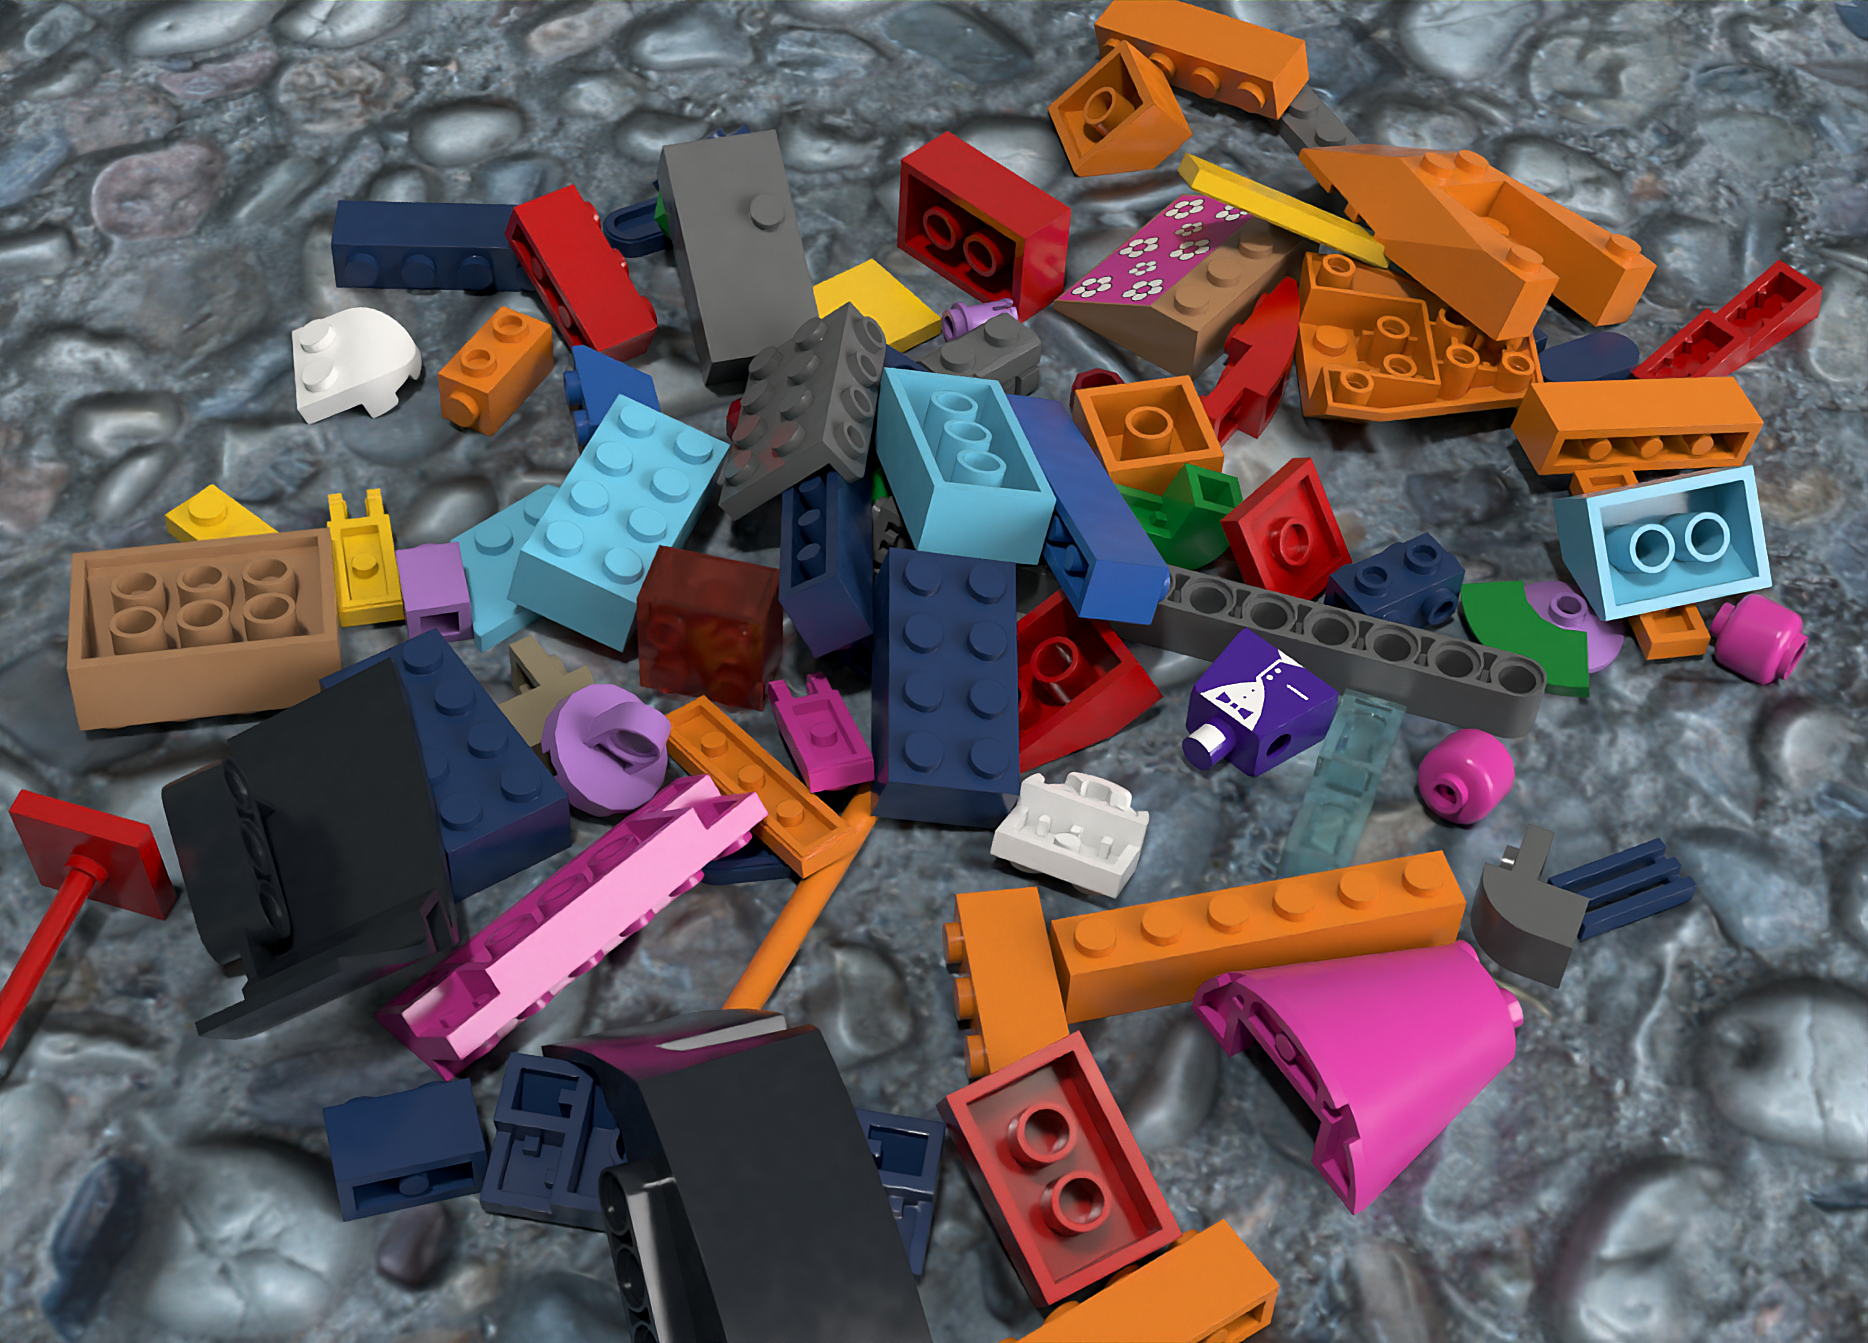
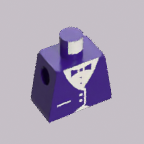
[1182,627,1339,777]

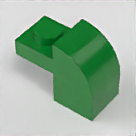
[1114,463,1243,570]

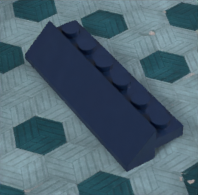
[479,1051,946,1284]

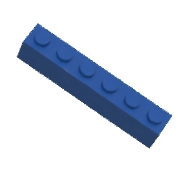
[1005,393,1170,625]

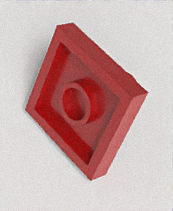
[1220,457,1353,601]

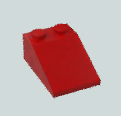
[1017,588,1164,774]

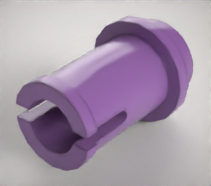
[942,298,1018,342]

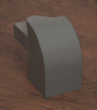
[1470,824,1590,989]

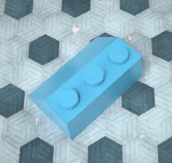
[1553,465,1772,621]

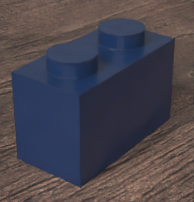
[322,1078,488,1222]

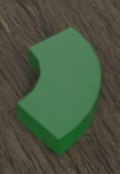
[1460,580,1590,698]

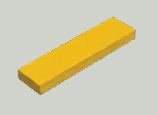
[1177,152,1391,269]

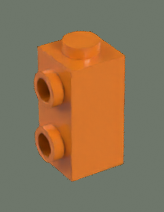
[437,306,554,437]

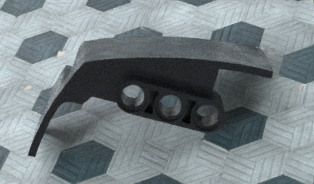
[161,656,459,1040]
[541,1008,933,1343]

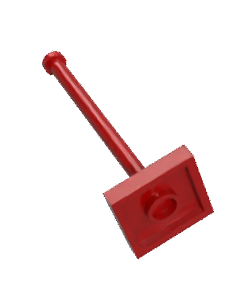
[0,789,177,1052]

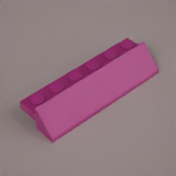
[373,774,769,1082]

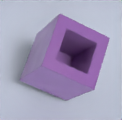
[395,542,473,642]

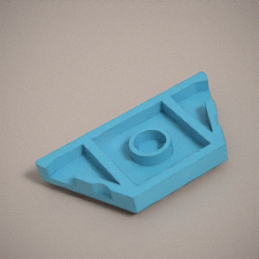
[450,484,559,653]

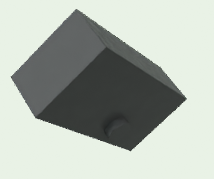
[656,129,819,386]

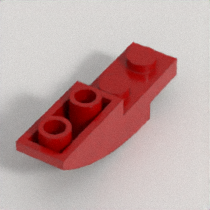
[1199,276,1300,448]

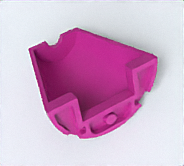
[1191,940,1523,1215]

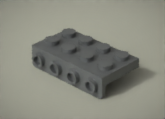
[718,301,886,521]

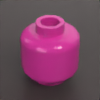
[1709,593,1809,685]
[1417,729,1515,824]

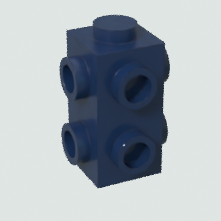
[1323,532,1465,629]

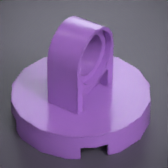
[541,684,671,817]

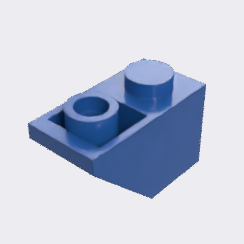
[563,345,662,447]

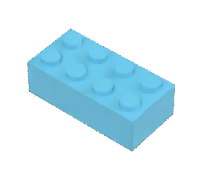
[871,367,1056,565]
[507,394,730,652]

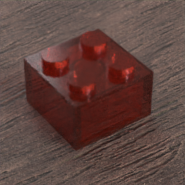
[636,545,783,712]

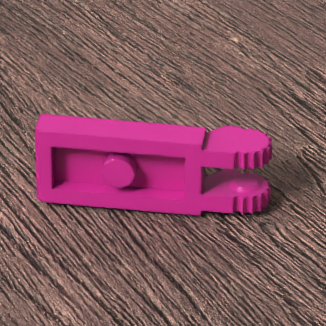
[768,672,875,793]

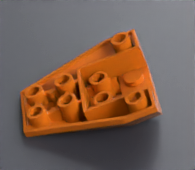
[1294,251,1544,424]

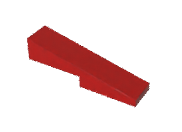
[1630,259,1823,380]

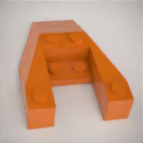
[1298,144,1657,341]

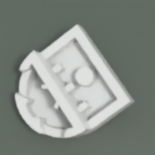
[292,307,422,425]
[990,772,1149,899]

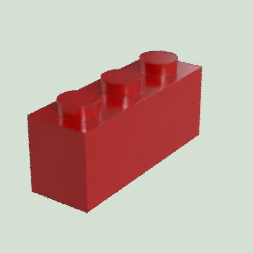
[504,184,658,363]

